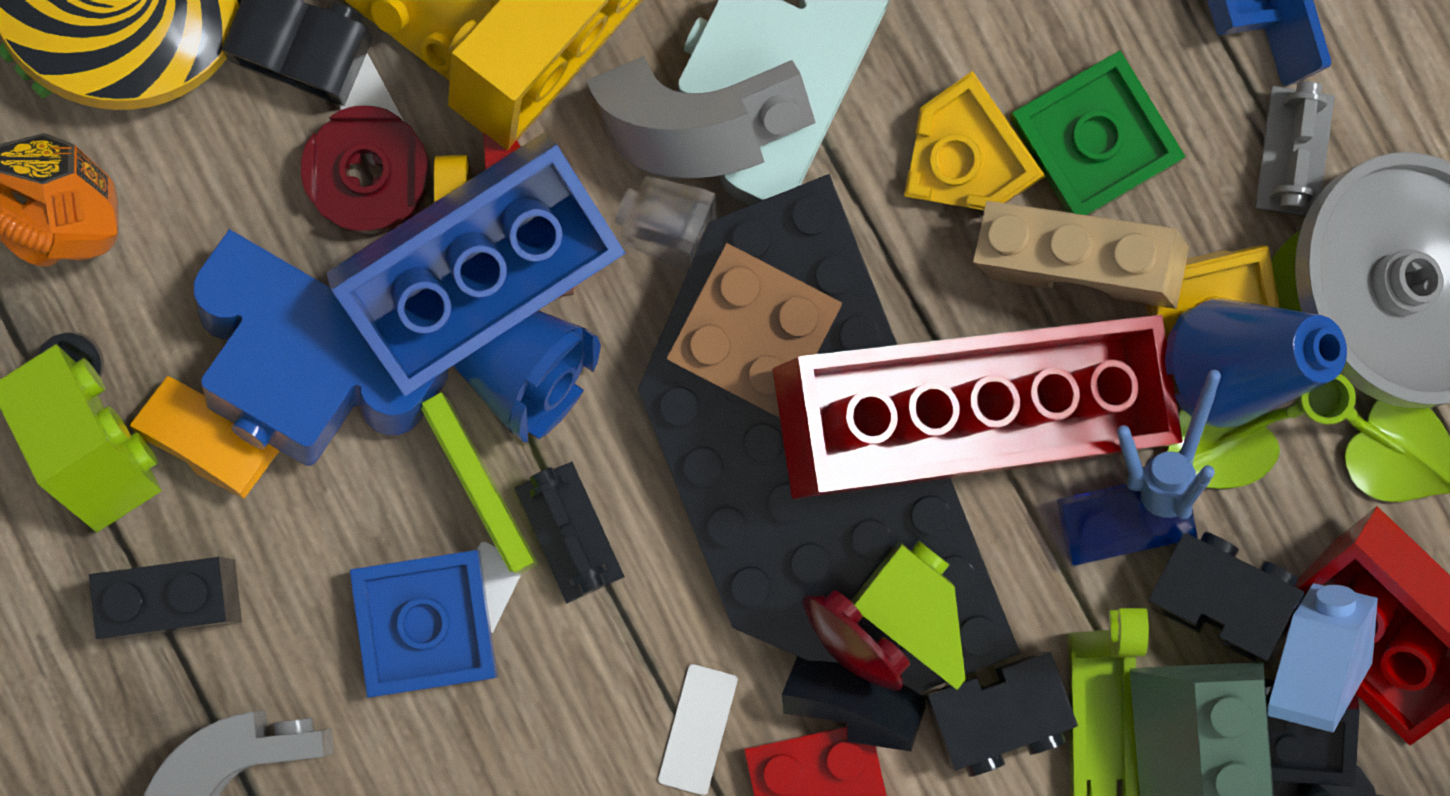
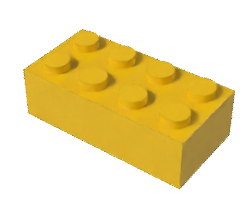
[447,0,643,151]

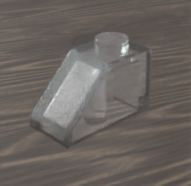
[615,176,716,272]

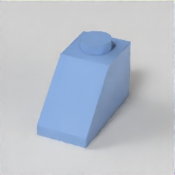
[1268,583,1378,732]

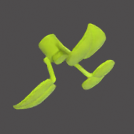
[1166,229,1450,502]

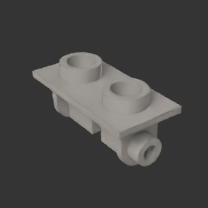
[1255,81,1335,217]

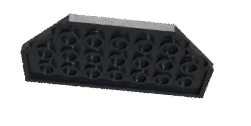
[638,174,1020,693]

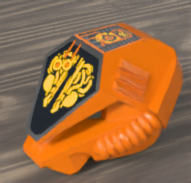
[0,133,119,267]

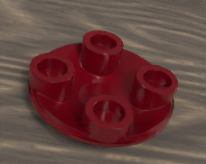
[802,590,910,691]

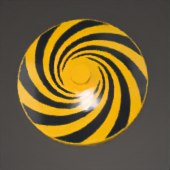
[0,0,242,110]

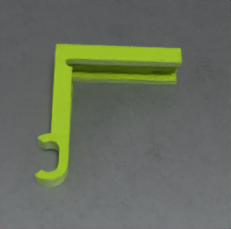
[1068,608,1149,796]

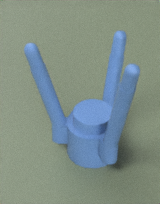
[1117,370,1221,519]

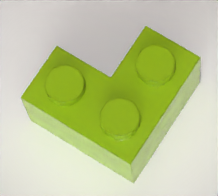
[0,344,162,532]

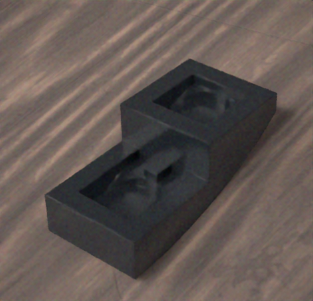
[782,656,926,752]

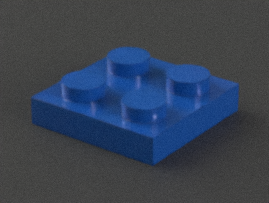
[350,550,498,698]

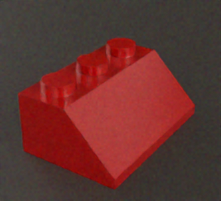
[1295,506,1450,746]

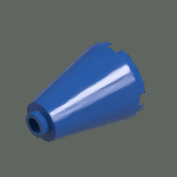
[1165,298,1347,428]
[453,310,601,442]

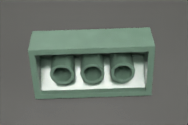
[1130,662,1273,796]

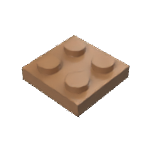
[667,243,843,418]

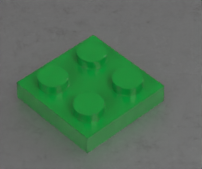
[1010,50,1186,216]

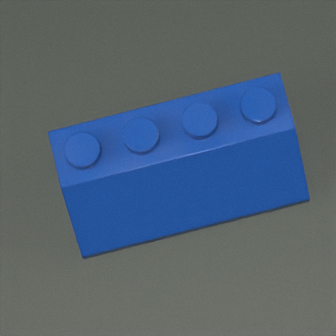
[326,132,626,396]

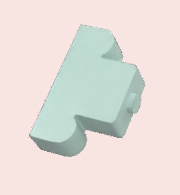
[679,0,891,205]

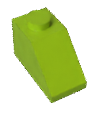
[851,541,966,690]

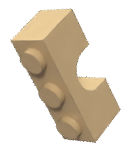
[973,201,1190,309]

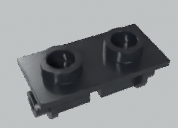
[514,461,625,604]

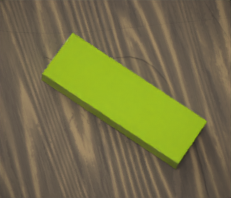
[421,392,539,575]

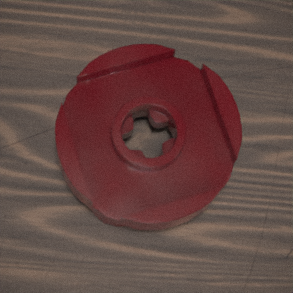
[301,105,430,234]

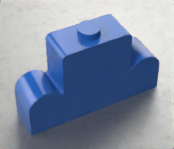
[194,229,449,466]

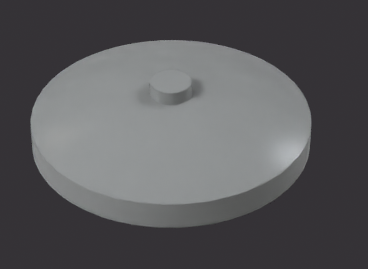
[1295,152,1450,408]

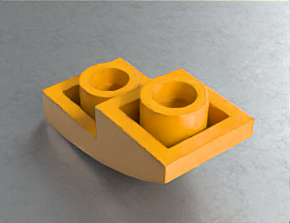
[129,376,279,499]

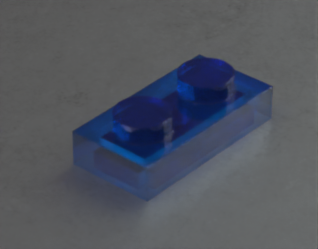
[1057,484,1198,566]

